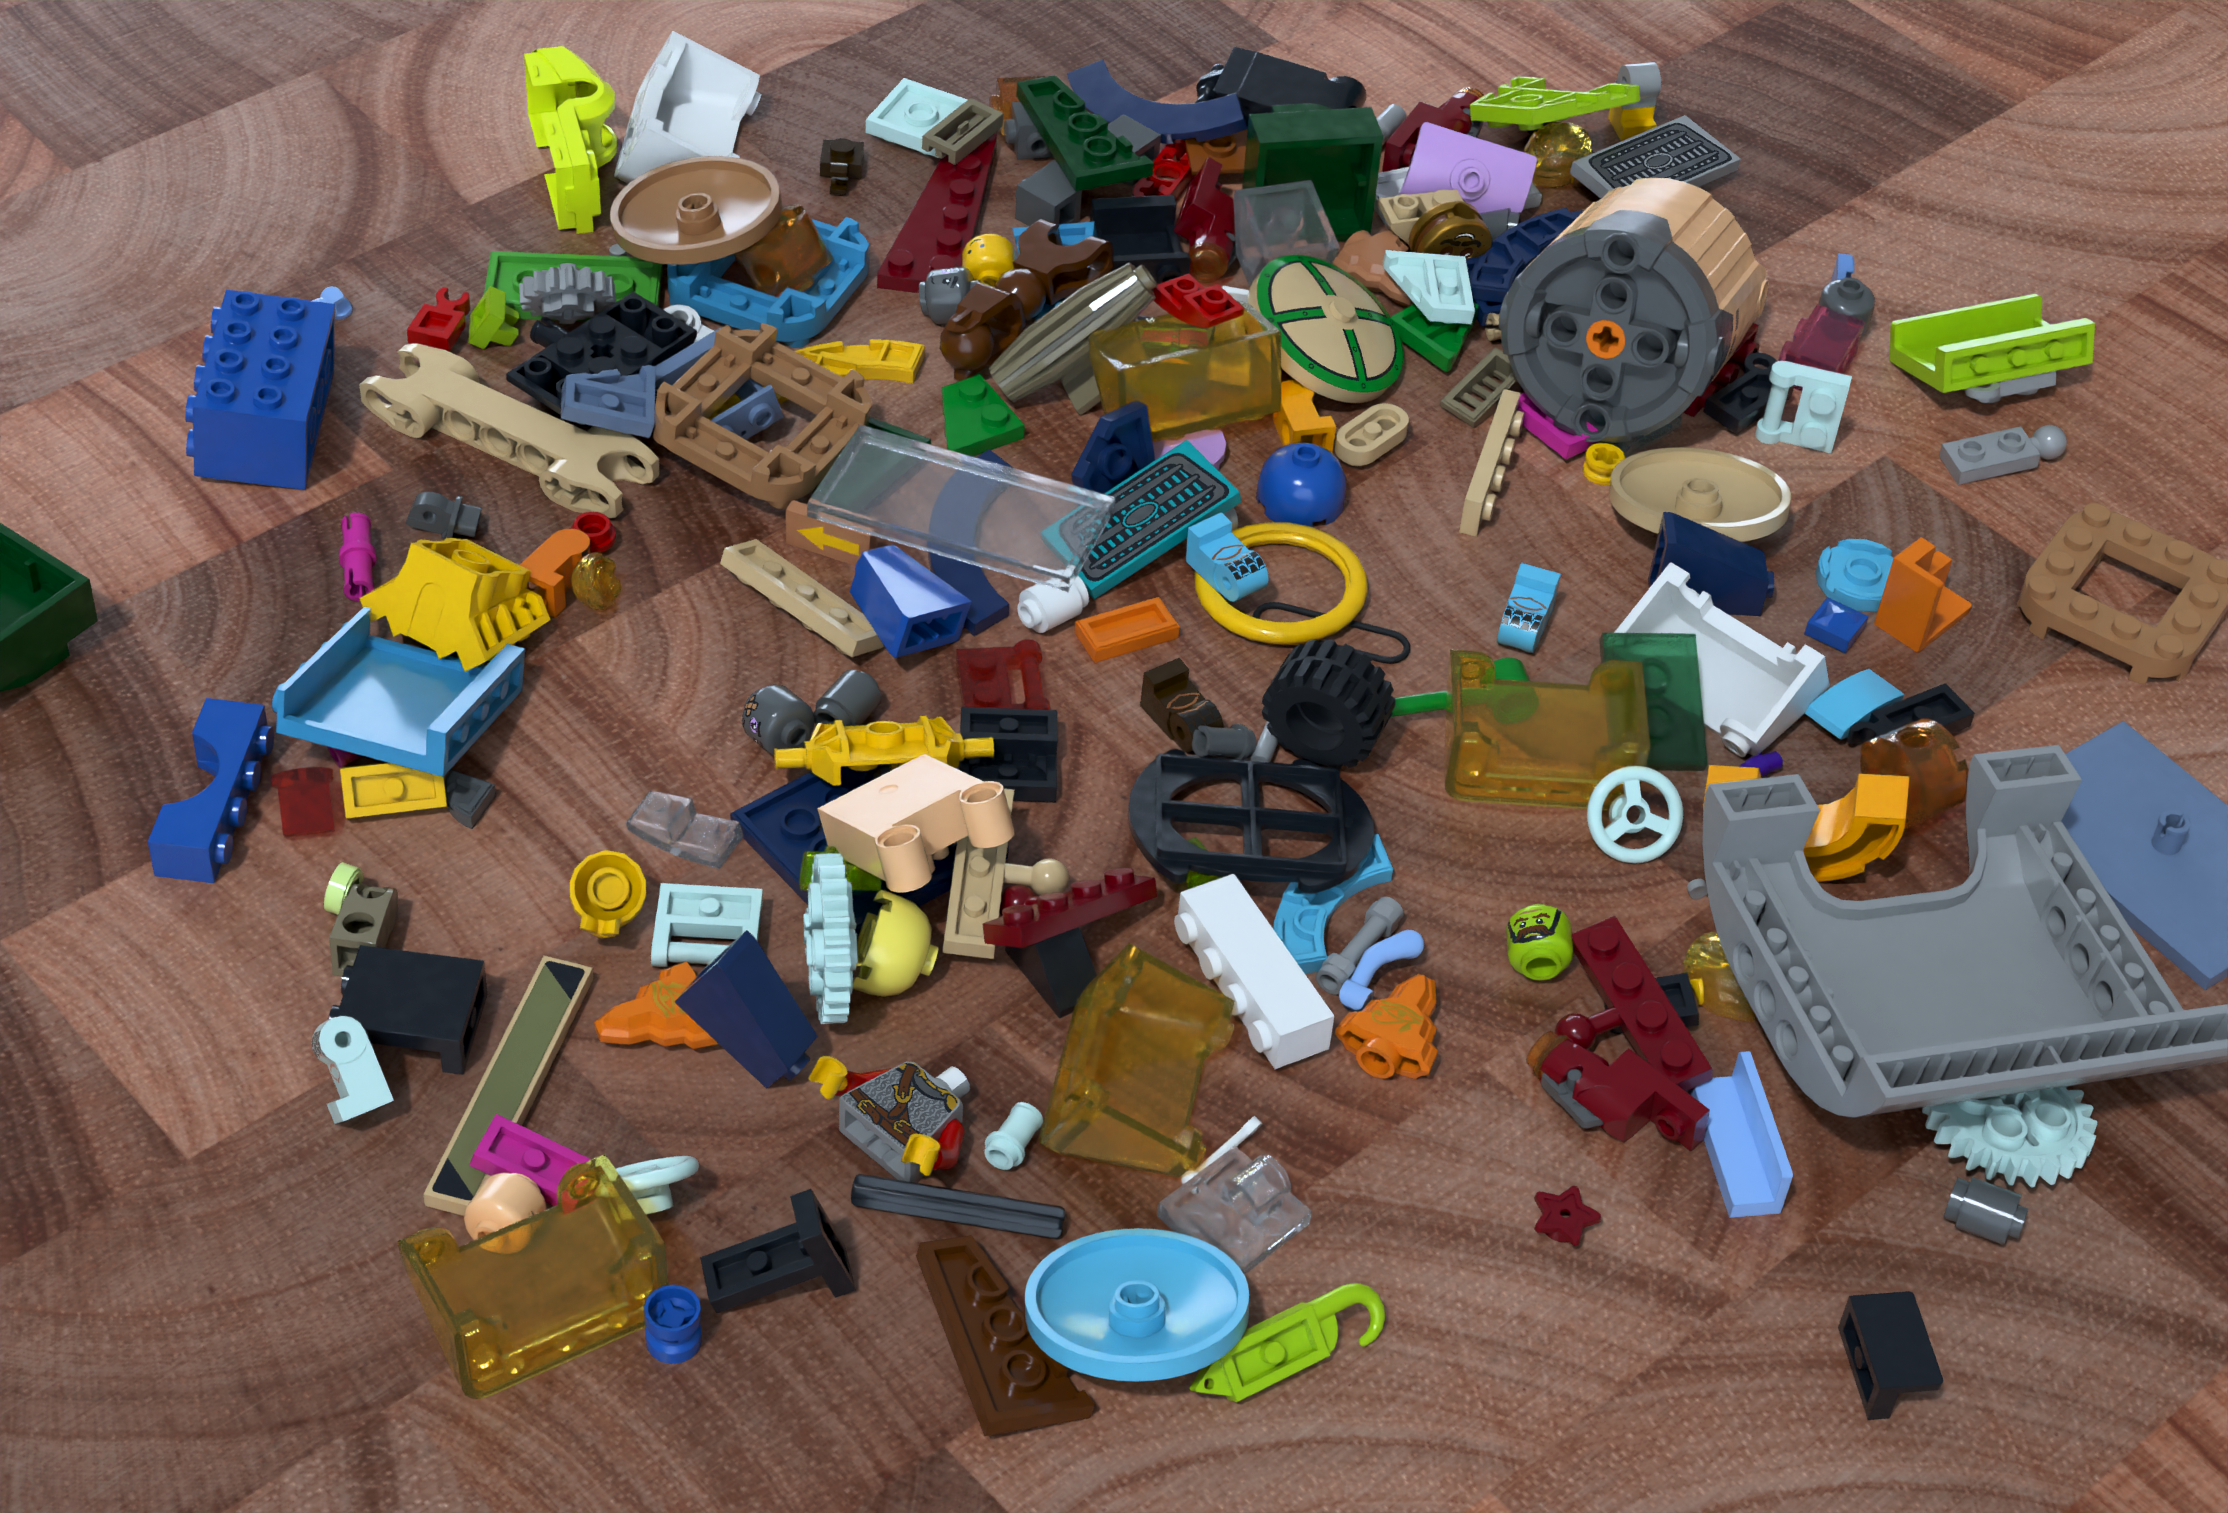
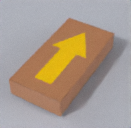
[786,500,877,566]

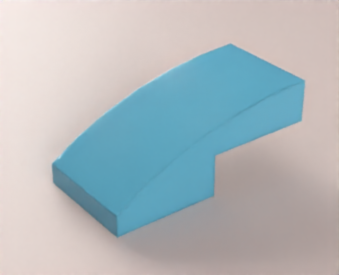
[1805,669,1905,739]

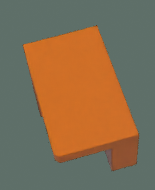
[1874,537,1972,653]

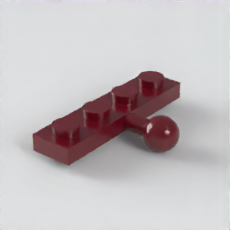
[982,868,1157,948]
[1554,916,1712,1091]

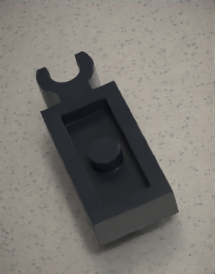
[1847,683,1975,761]

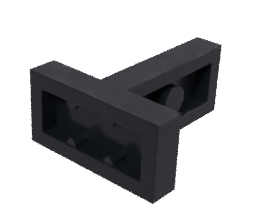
[700,1189,856,1313]

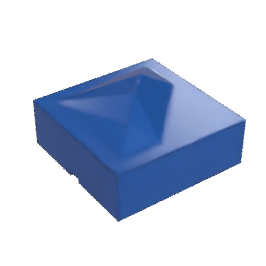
[1804,597,1869,653]

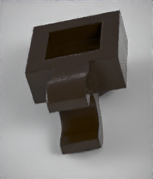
[820,138,864,195]

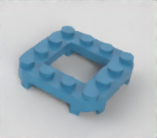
[667,209,869,348]

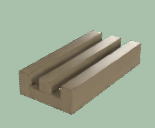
[922,98,1004,165]

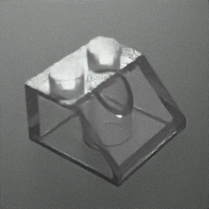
[1233,180,1340,287]

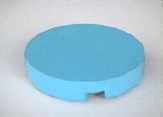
[1815,539,1893,612]

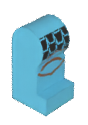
[1186,512,1269,602]
[1497,563,1561,653]

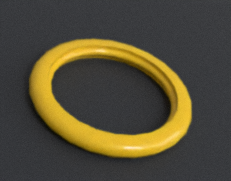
[1194,522,1368,645]

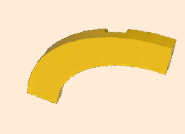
[708,339,925,420]

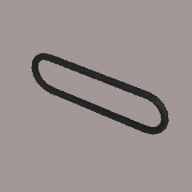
[1253,602,1410,664]

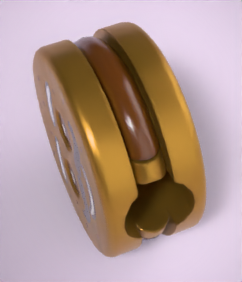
[1409,201,1492,259]

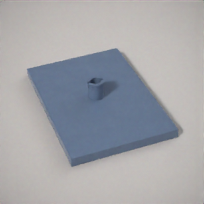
[2061,721,2228,990]

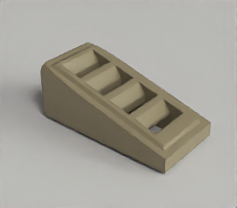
[1440,347,1523,428]

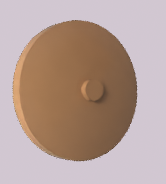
[610,156,783,265]

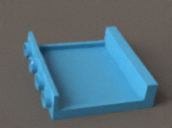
[272,607,525,777]

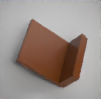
[1184,129,1248,175]

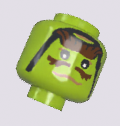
[1506,904,1574,981]

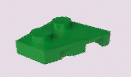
[1391,302,1479,372]
[942,374,1025,465]

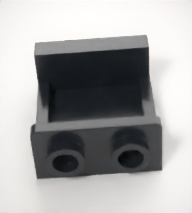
[1090,195,1191,291]
[328,945,488,1075]

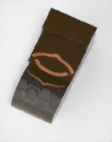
[1140,658,1224,753]

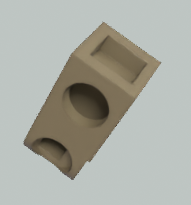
[329,883,398,976]

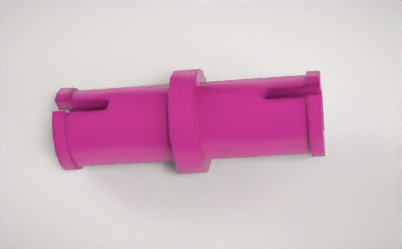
[339,513,376,601]

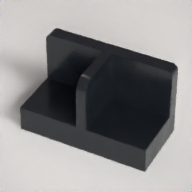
[1838,1291,1943,1420]

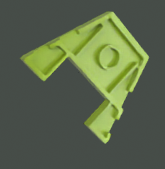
[1470,76,1640,131]

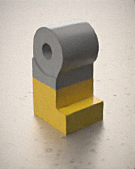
[1608,62,1661,141]

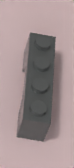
[1015,114,1161,227]

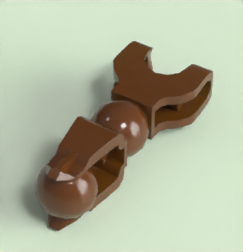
[940,219,1114,381]

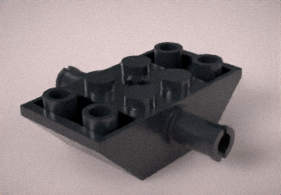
[506,292,697,428]

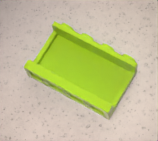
[1889,294,2095,393]

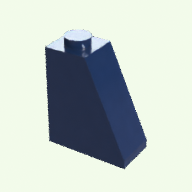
[1648,512,1774,616]
[674,930,818,1089]

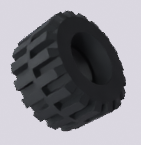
[1262,639,1395,769]

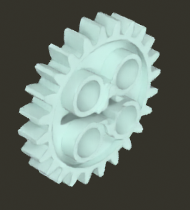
[803,853,858,1024]
[1922,1086,2097,1187]

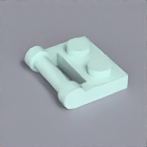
[1755,361,1852,453]
[651,883,763,967]

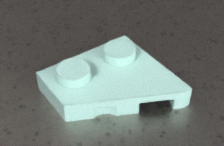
[1382,250,1475,324]

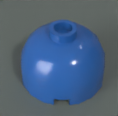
[1256,443,1347,527]

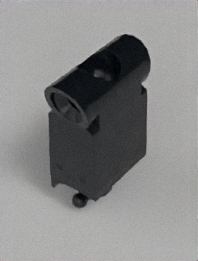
[1195,47,1367,130]

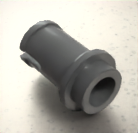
[1192,724,1256,760]

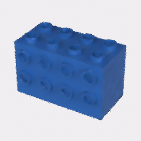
[185,289,335,490]

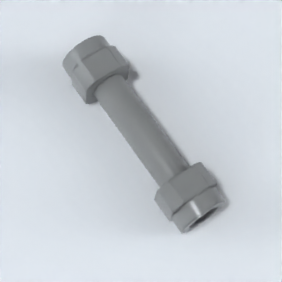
[1316,897,1404,995]

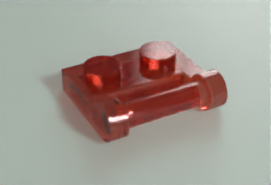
[956,639,1051,710]

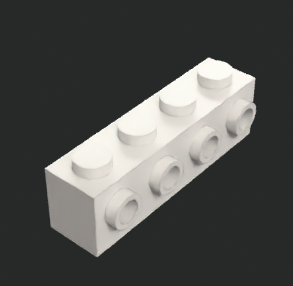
[1174,874,1334,1069]

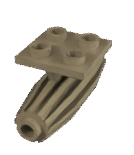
[989,262,1157,416]

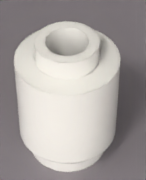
[1017,573,1089,633]

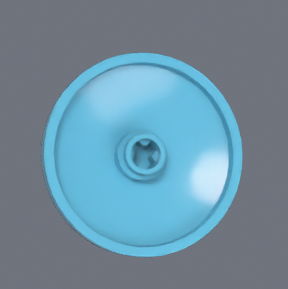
[1025,1228,1249,1382]

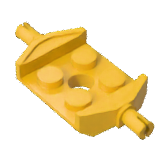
[774,716,994,786]

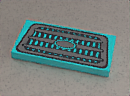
[1040,440,1242,600]

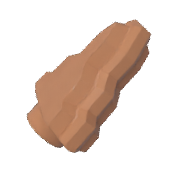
[1331,230,1414,308]

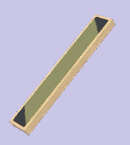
[423,956,593,1216]

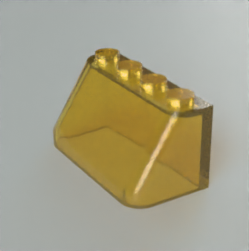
[1089,300,1281,442]

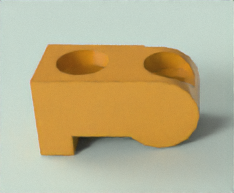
[1273,380,1336,454]

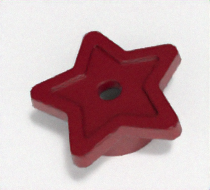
[1534,1186,1601,1246]

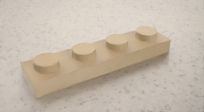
[1459,389,1525,537]
[720,539,884,657]

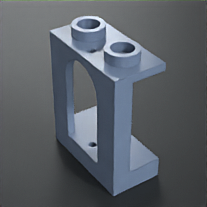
[655,327,784,440]

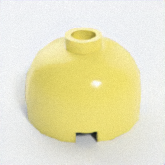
[853,890,938,997]

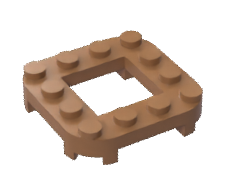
[653,323,872,509]
[2017,503,2228,685]

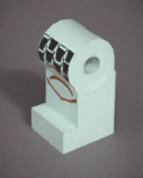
[311,1016,394,1124]

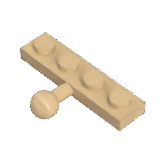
[943,789,1069,959]

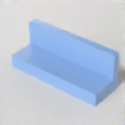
[1688,1051,1793,1218]

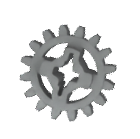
[519,263,616,324]

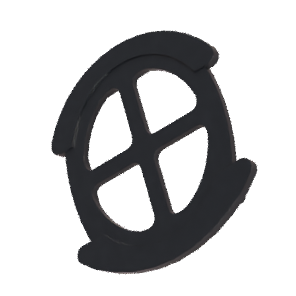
[1128,749,1374,894]

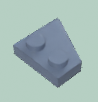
[561,365,656,438]

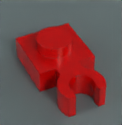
[407,287,470,352]

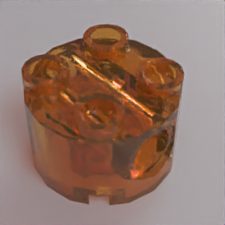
[734,204,833,296]
[1860,718,1969,831]

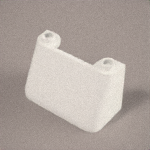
[614,31,761,184]
[1603,562,1830,757]

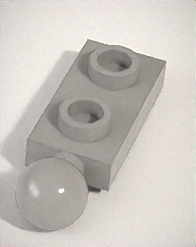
[1939,425,2067,485]

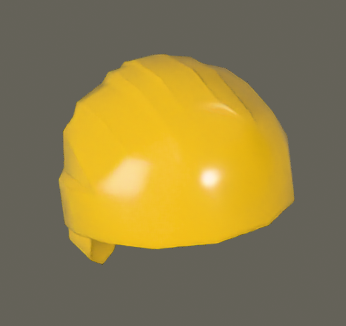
[570,850,646,938]

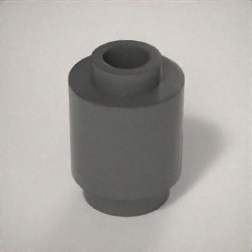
[813,670,881,726]
[1943,1177,2028,1245]

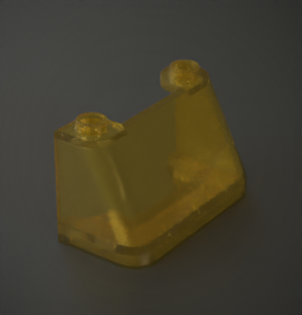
[1444,649,1650,810]
[1039,943,1235,1178]
[397,1154,669,1399]

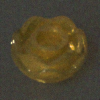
[571,552,621,611]

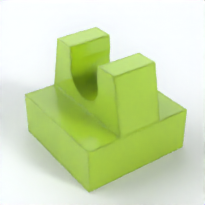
[468,286,519,349]

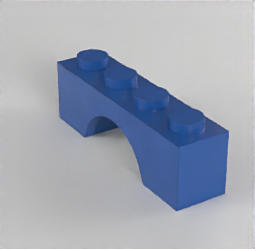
[148,698,274,883]

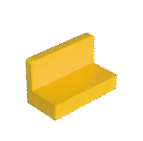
[340,762,447,818]

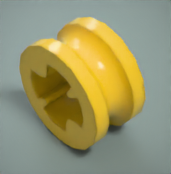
[1582,443,1625,485]

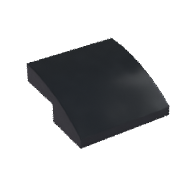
[959,707,1058,802]

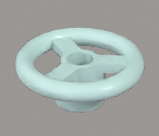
[1587,766,1683,864]
[591,1156,699,1216]

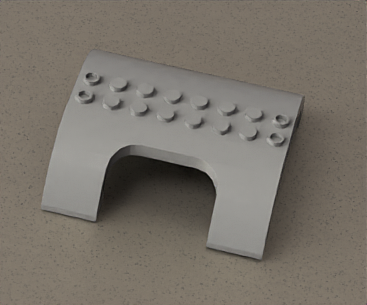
[1702,745,2228,1118]

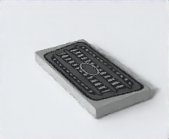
[1570,115,1741,199]

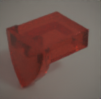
[271,767,335,838]

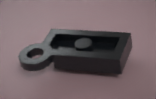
[1703,352,1794,434]

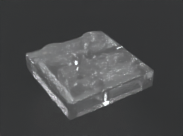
[1157,1146,1312,1275]

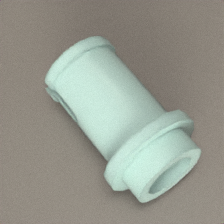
[984,1102,1043,1170]

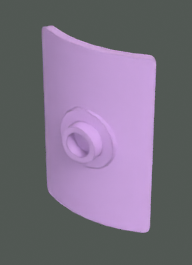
[1399,122,1537,213]

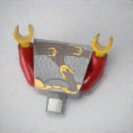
[808,1056,970,1183]

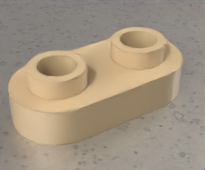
[1335,403,1409,466]

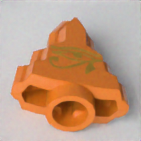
[594,961,718,1049]
[1335,974,1438,1079]

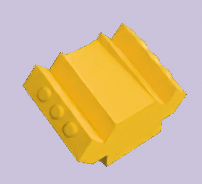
[359,538,550,672]

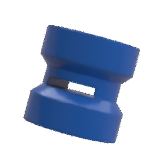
[644,1285,702,1364]

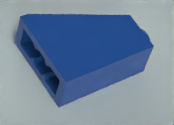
[849,544,972,658]

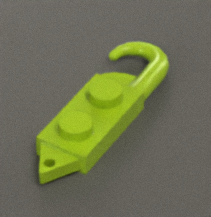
[1189,1283,1385,1402]

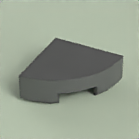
[445,770,496,829]

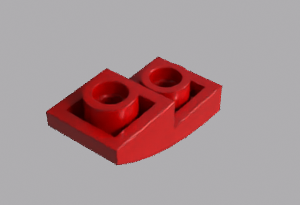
[1153,274,1244,328]

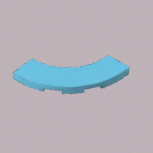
[1273,834,1393,974]

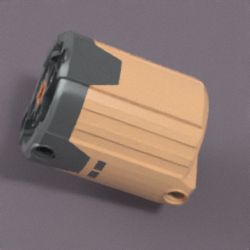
[1499,178,1768,443]

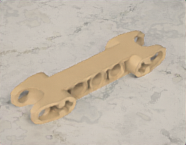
[359,343,659,518]

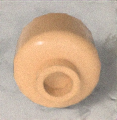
[464,1172,547,1255]

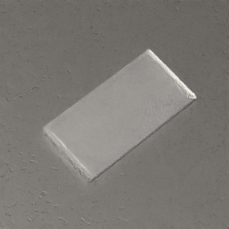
[807,425,1116,592]

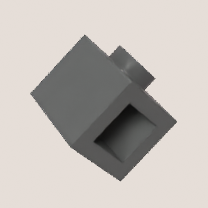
[1004,102,1054,160]

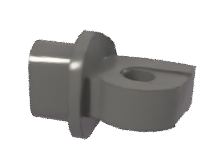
[406,492,482,538]

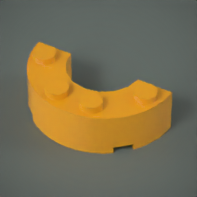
[1703,765,1909,882]

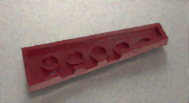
[877,131,997,293]

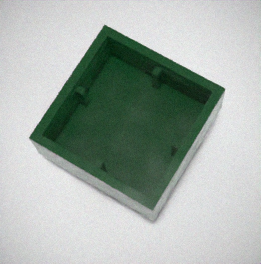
[1240,103,1383,247]
[0,523,98,692]

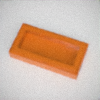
[1074,597,1180,663]

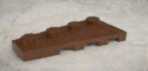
[916,1235,1095,1436]

